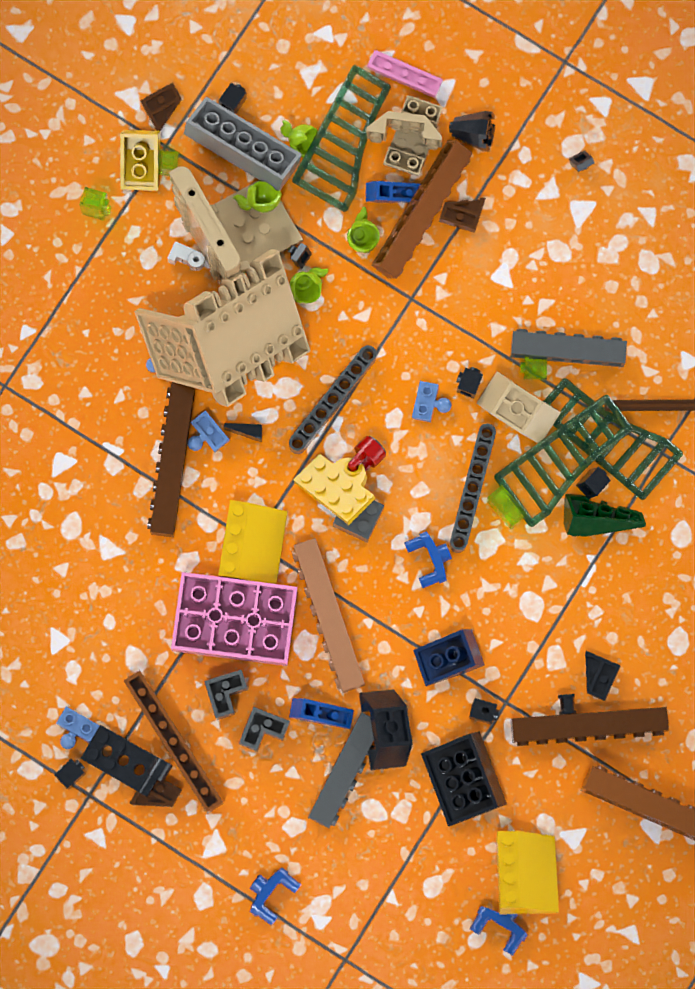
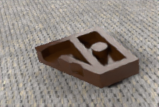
[140,83,182,131]
[439,197,486,233]
[129,780,182,807]

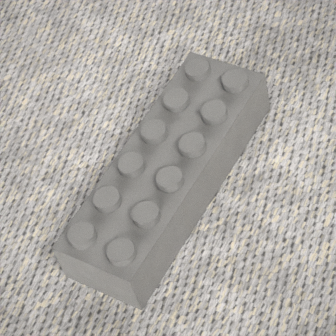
[184,97,302,191]

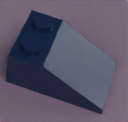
[413,629,485,686]

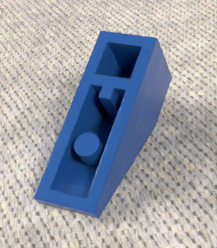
[366,181,421,203]
[289,698,354,729]

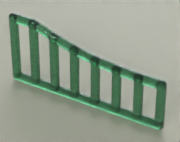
[292,65,391,212]
[543,378,683,500]
[494,395,633,527]

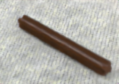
[604,399,695,411]

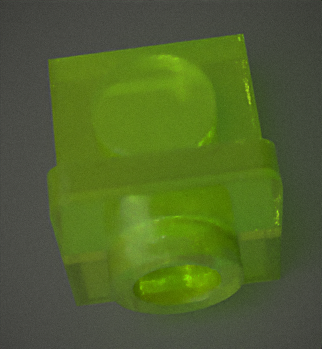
[520,357,547,380]

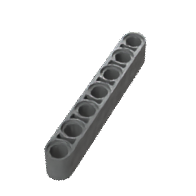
[289,345,377,454]
[449,423,496,553]

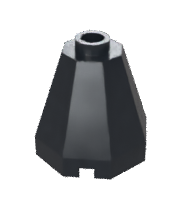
[449,111,495,152]

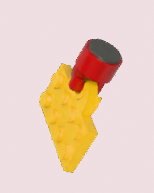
[293,436,386,525]

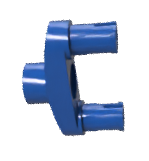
[404,531,452,588]
[249,867,301,925]
[470,906,528,956]

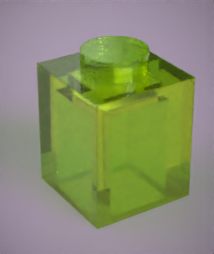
[158,150,179,176]

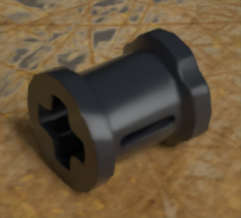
[557,694,576,715]

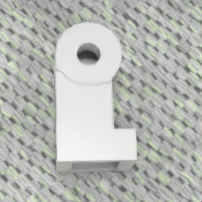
[167,241,205,271]

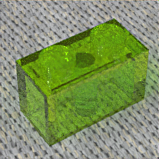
[79,187,111,221]
[486,485,527,529]

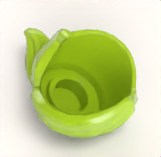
[280,120,320,158]
[233,181,282,213]
[347,207,380,253]
[289,267,329,304]

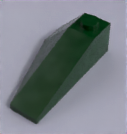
[563,494,646,537]

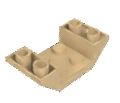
[383,95,443,176]
[366,111,442,150]
[477,371,561,444]

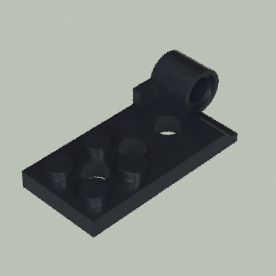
[80,725,173,797]

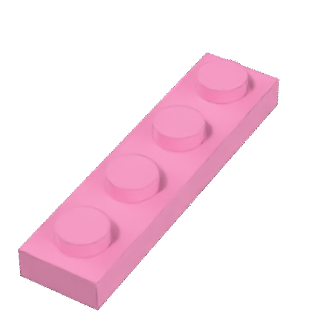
[367,50,443,98]

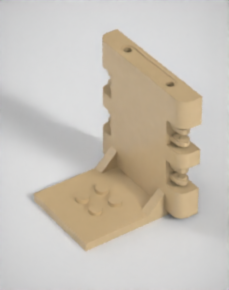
[169,166,303,286]
[134,249,310,407]

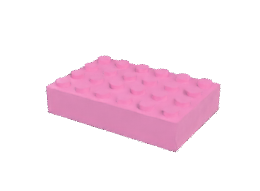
[171,572,297,666]

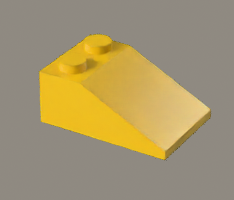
[120,130,161,191]

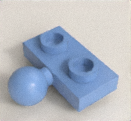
[412,381,452,422]
[188,410,230,452]
[56,706,100,749]

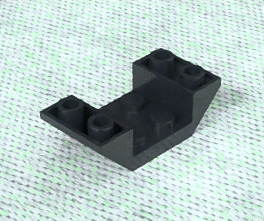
[359,689,413,770]

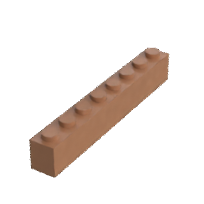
[291,538,365,693]

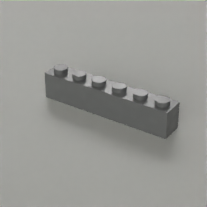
[510,329,627,367]
[308,712,375,829]

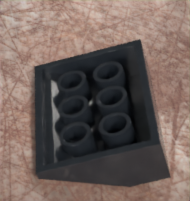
[421,731,507,827]

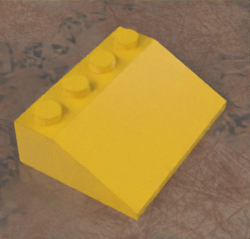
[218,500,288,584]
[496,831,559,914]

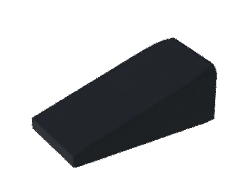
[224,423,262,442]

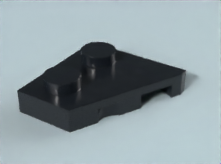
[585,651,621,701]

